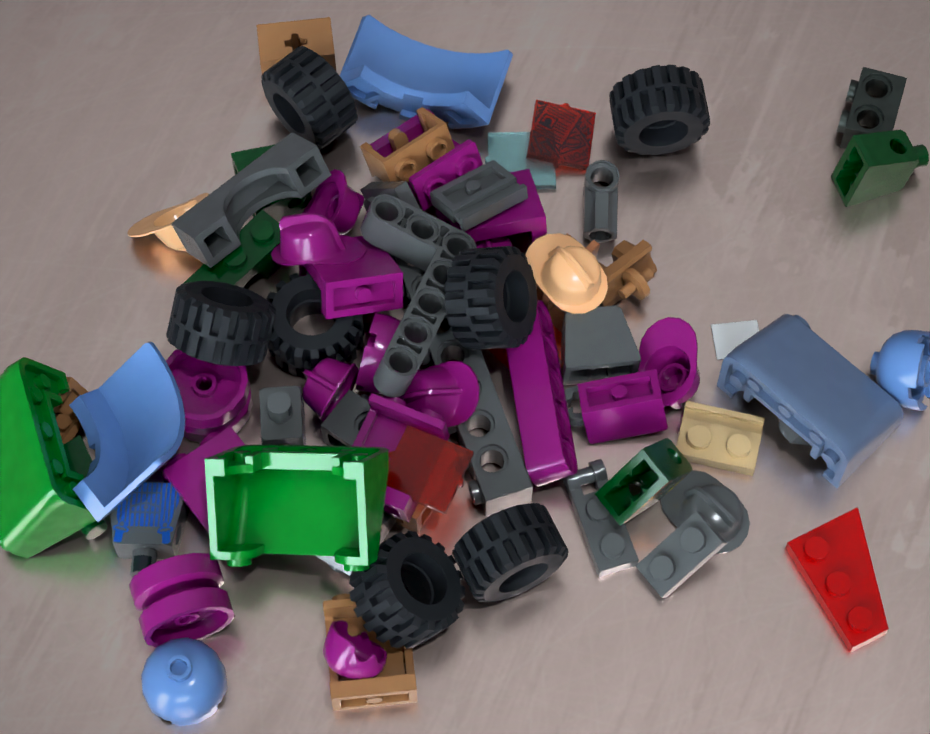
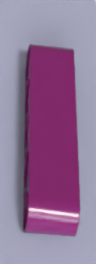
[506,299,578,487]

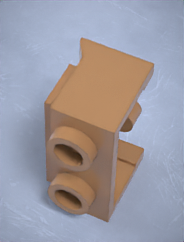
[360,107,455,182]

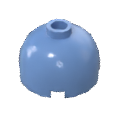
[870,330,930,411]
[141,637,228,726]

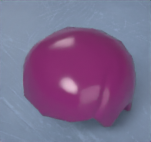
[323,620,387,679]

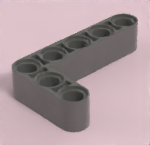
[360,194,477,398]

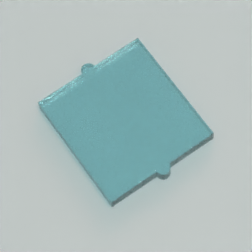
[485,131,559,189]

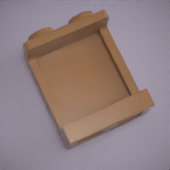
[323,594,418,711]

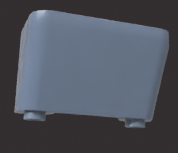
[717,314,904,489]

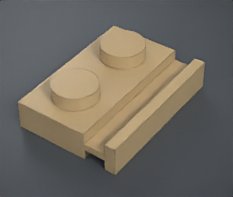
[676,401,765,476]

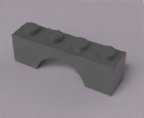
[171,132,331,268]

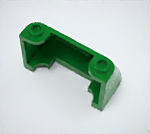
[0,357,96,558]
[205,445,389,571]

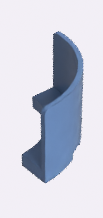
[340,15,513,129]
[69,342,185,522]

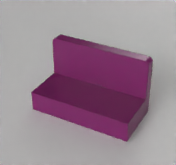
[577,369,668,444]

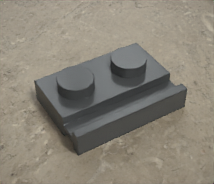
[430,160,528,232]

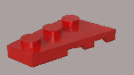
[785,507,889,653]

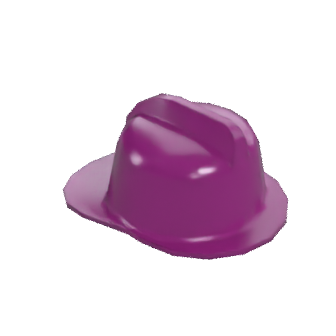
[302,169,364,235]
[271,213,367,266]
[638,317,700,409]
[302,358,359,422]
[398,361,480,428]

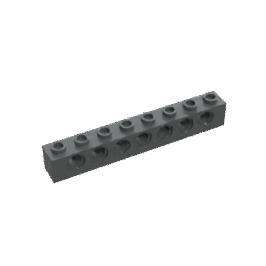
[388,253,533,517]

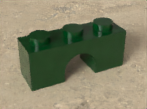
[183,209,282,288]

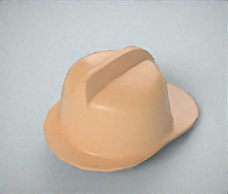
[127,193,209,251]
[525,233,608,314]

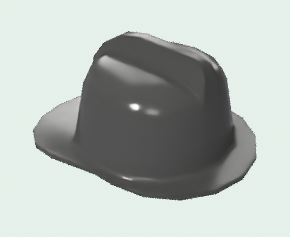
[660,470,750,554]

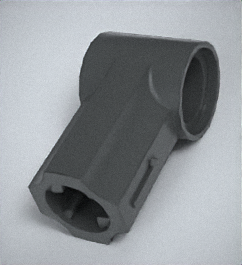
[583,160,620,243]

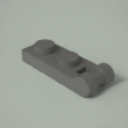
[563,459,639,577]

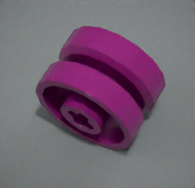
[166,349,253,443]
[129,553,235,647]

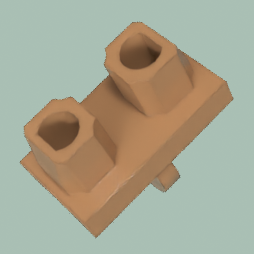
[599,239,657,307]

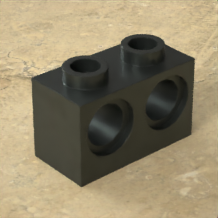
[837,67,907,149]

